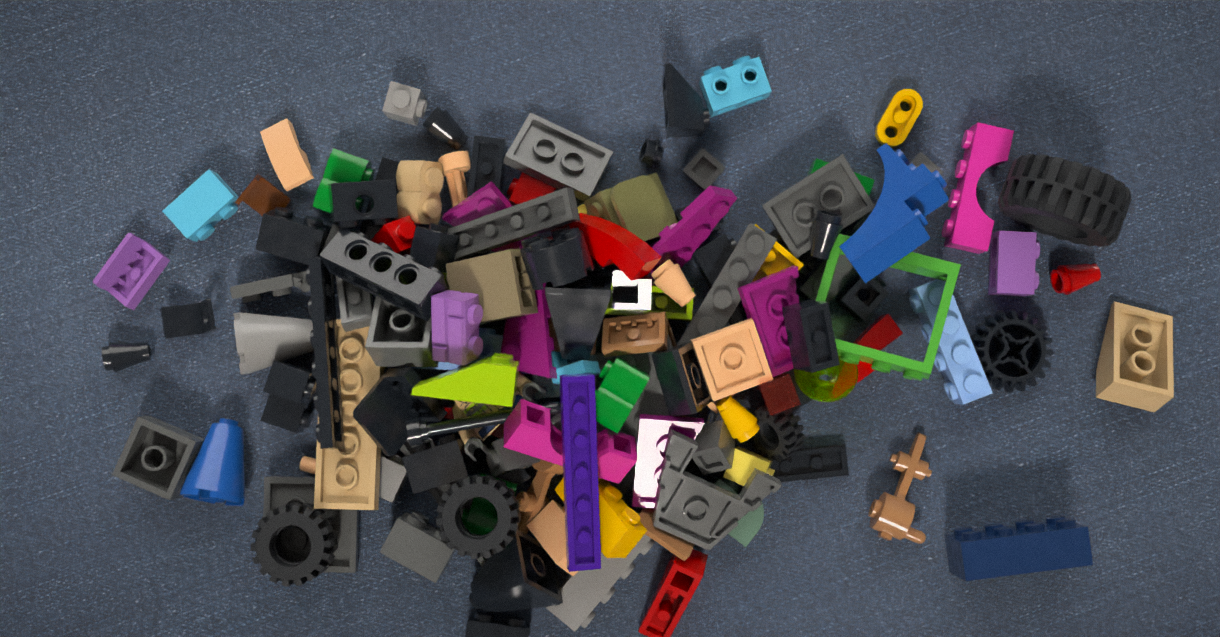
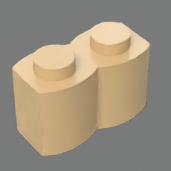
[395,160,444,225]

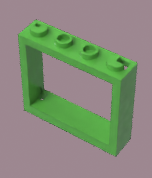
[816,234,961,381]

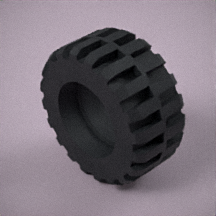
[998,154,1132,247]

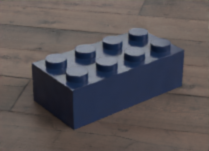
[945,516,1093,581]

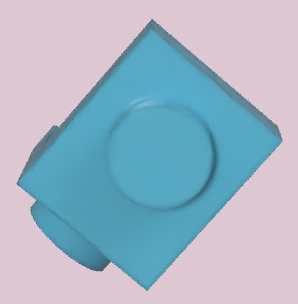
[551,351,601,384]

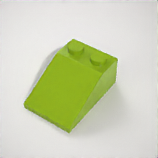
[411,353,520,407]

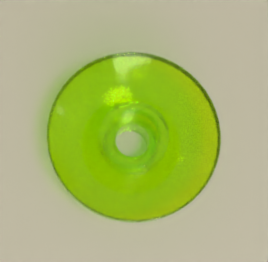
[794,355,858,402]

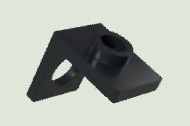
[160,298,216,339]

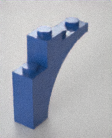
[839,143,949,283]

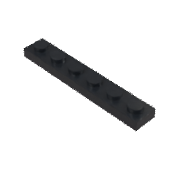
[306,257,345,450]

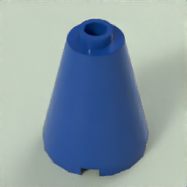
[180,418,245,506]

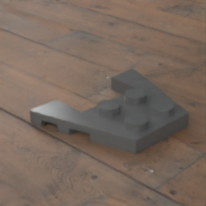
[652,429,782,550]

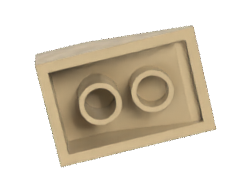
[1096,301,1174,412]

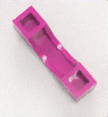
[942,122,1014,254]
[504,399,637,484]

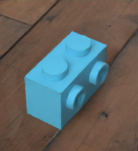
[699,56,772,117]
[162,169,238,242]

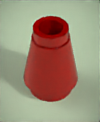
[1050,263,1101,295]

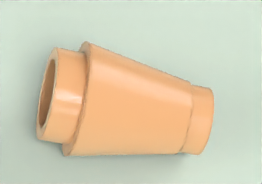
[651,259,696,307]

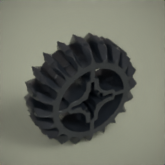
[970,309,1055,393]

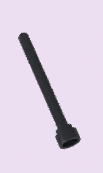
[406,401,561,446]

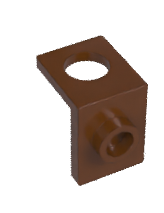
[235,173,291,216]

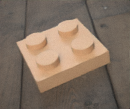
[691,318,773,401]

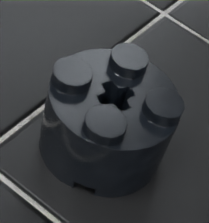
[520,225,594,290]

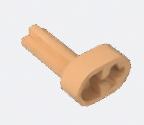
[438,151,471,208]

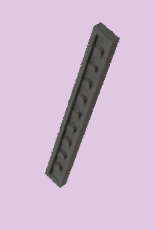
[609,223,777,498]

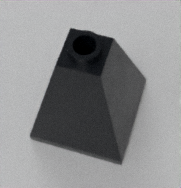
[545,275,612,364]
[469,530,563,613]

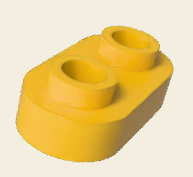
[875,89,923,148]

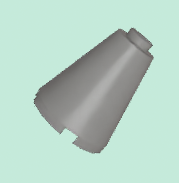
[233,312,314,375]

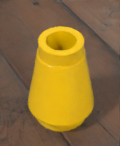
[715,395,760,443]

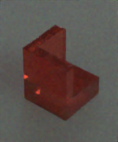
[757,373,801,415]

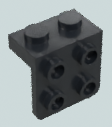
[353,367,447,456]

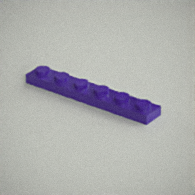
[560,373,601,572]

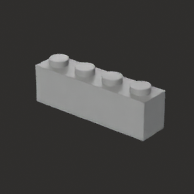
[546,534,655,632]

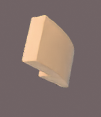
[260,118,314,191]

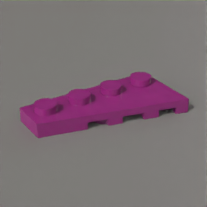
[651,185,737,286]

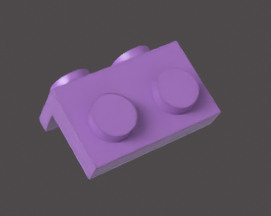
[93,233,170,310]

